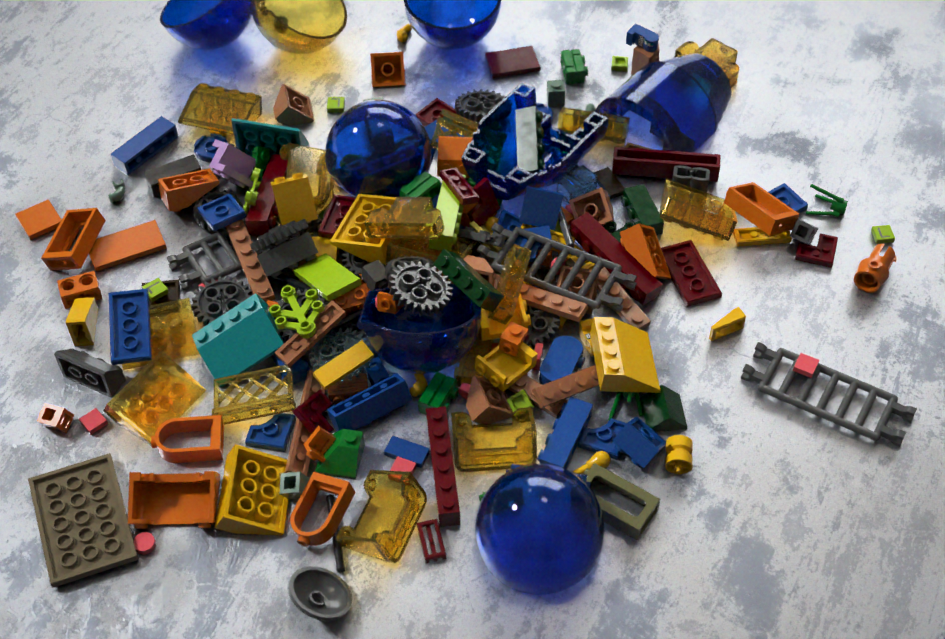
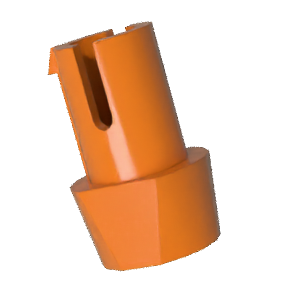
[854,244,897,293]

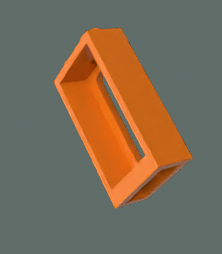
[724,182,800,236]
[41,208,106,270]

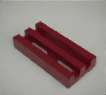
[417,519,447,563]

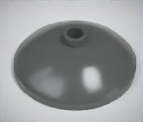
[288,566,352,621]

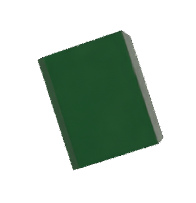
[640,385,687,432]

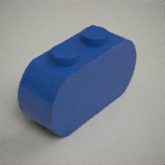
[539,336,585,385]

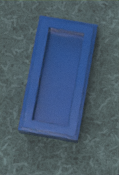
[384,436,430,468]

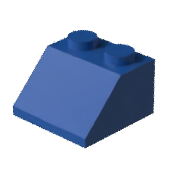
[612,416,666,468]

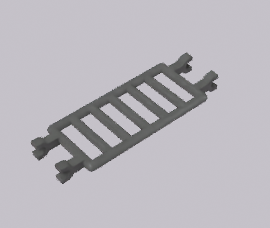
[167,216,322,291]
[477,223,637,313]
[741,342,917,447]

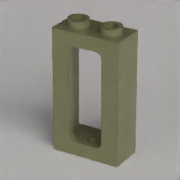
[571,463,660,541]

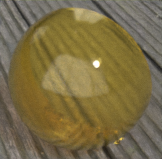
[250,0,347,54]

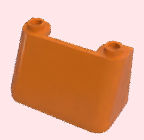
[128,471,220,529]

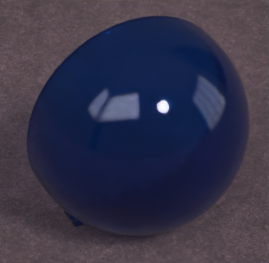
[160,0,254,50]
[404,0,502,50]
[325,100,437,198]
[357,285,482,374]
[475,463,605,595]

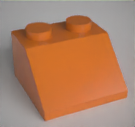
[437,136,474,178]

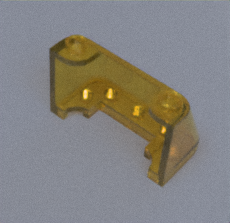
[280,143,336,215]
[451,407,537,472]
[335,470,427,563]

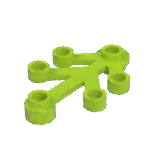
[243,167,261,216]
[269,285,325,338]

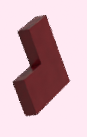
[467,178,500,227]
[795,233,838,268]
[292,389,334,434]

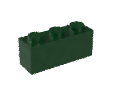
[621,184,664,235]

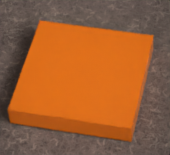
[15,199,62,240]

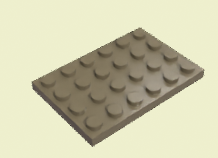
[28,453,139,588]

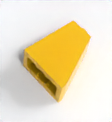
[65,297,99,346]

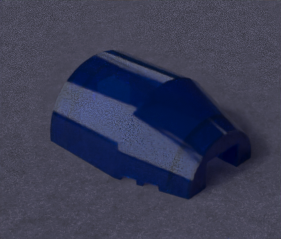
[593,53,731,152]
[461,82,608,200]

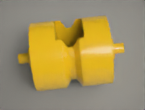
[665,435,693,474]

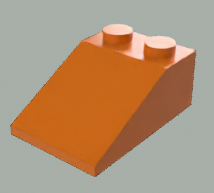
[158,168,220,212]
[620,223,672,280]

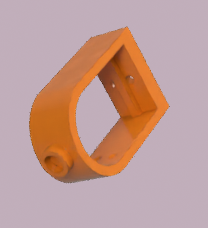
[151,415,224,463]
[290,472,356,547]

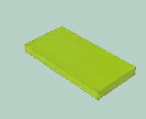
[293,253,362,302]

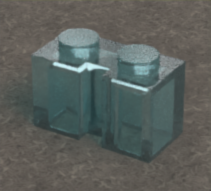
[557,165,598,204]

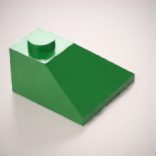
[315,429,365,479]

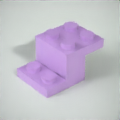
[209,139,256,188]

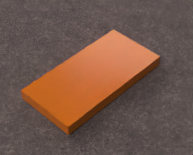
[89,220,167,272]

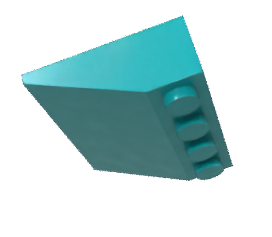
[231,118,311,169]
[192,293,285,388]

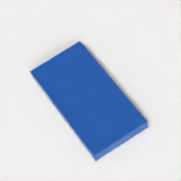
[108,288,152,365]

